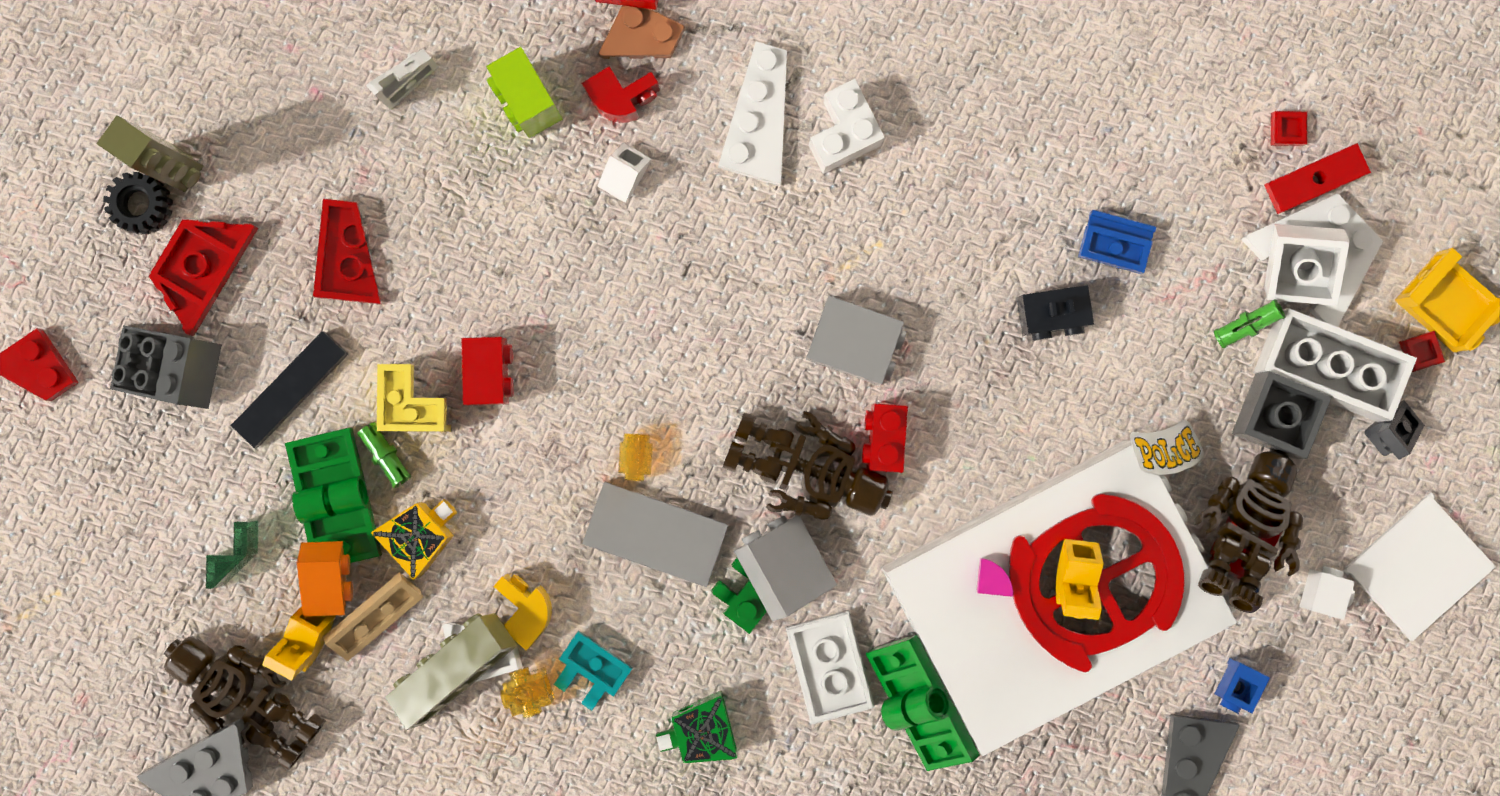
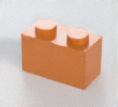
[297,541,353,617]

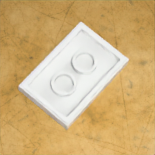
[785,610,875,725]

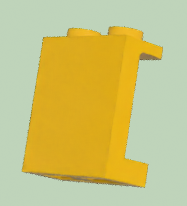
[1395,248,1500,352]

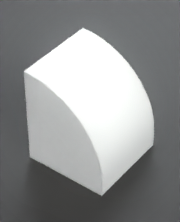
[598,142,651,203]

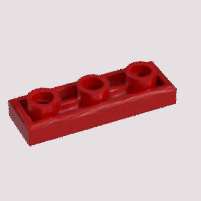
[1264,143,1371,214]

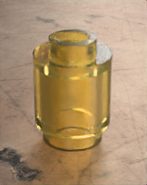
[618,433,653,481]

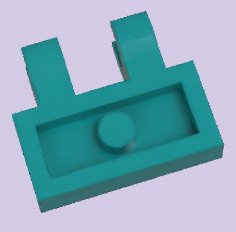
[553,631,633,711]

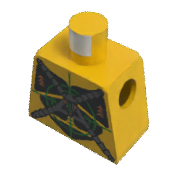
[371,499,457,580]

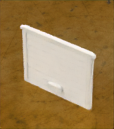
[1343,493,1496,641]

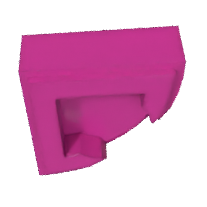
[977,558,1013,597]

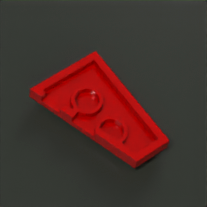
[313,199,382,305]

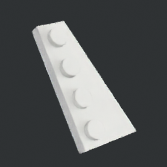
[718,41,787,186]

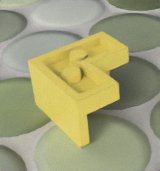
[377,364,451,432]

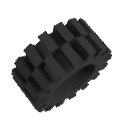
[103,172,173,234]

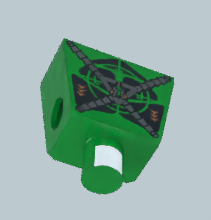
[656,691,738,763]

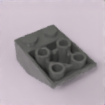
[110,325,222,409]

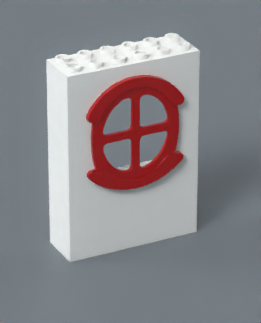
[881,440,1237,757]

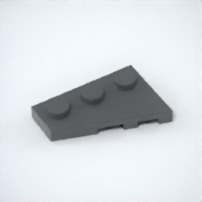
[1161,714,1240,796]

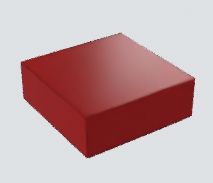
[1271,111,1307,146]
[1399,331,1445,372]

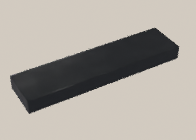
[230,331,348,448]

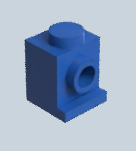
[1214,658,1270,714]

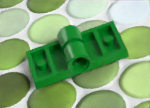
[285,428,382,563]
[865,634,980,771]

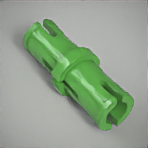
[1214,299,1286,348]
[357,422,412,488]

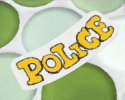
[1130,420,1204,475]

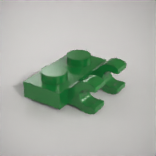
[711,557,767,634]

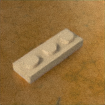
[323,572,424,661]

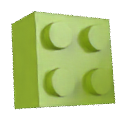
[486,46,563,138]

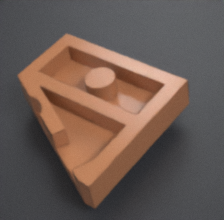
[598,6,685,59]

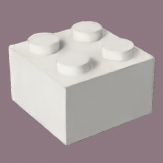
[1264,224,1350,306]

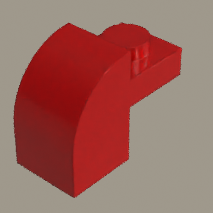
[581,66,660,123]

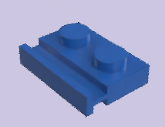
[1078,210,1156,274]

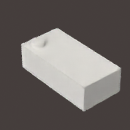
[1253,308,1417,422]

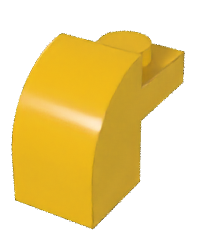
[1056,539,1104,620]
[493,574,552,651]
[262,606,336,681]

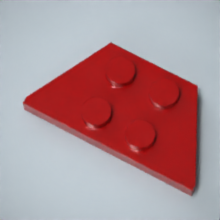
[149,219,259,336]

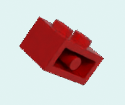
[461,337,514,406]
[862,404,908,473]

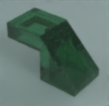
[206,520,258,589]

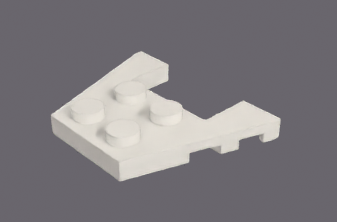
[1241,194,1383,327]

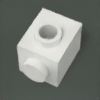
[1299,566,1355,620]

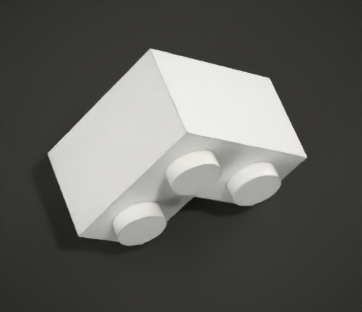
[809,79,885,174]

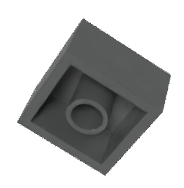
[1232,371,1332,459]

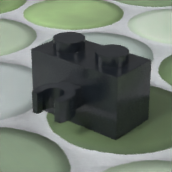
[1016,285,1094,341]

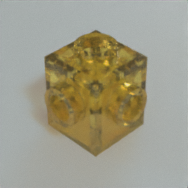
[500,667,555,718]

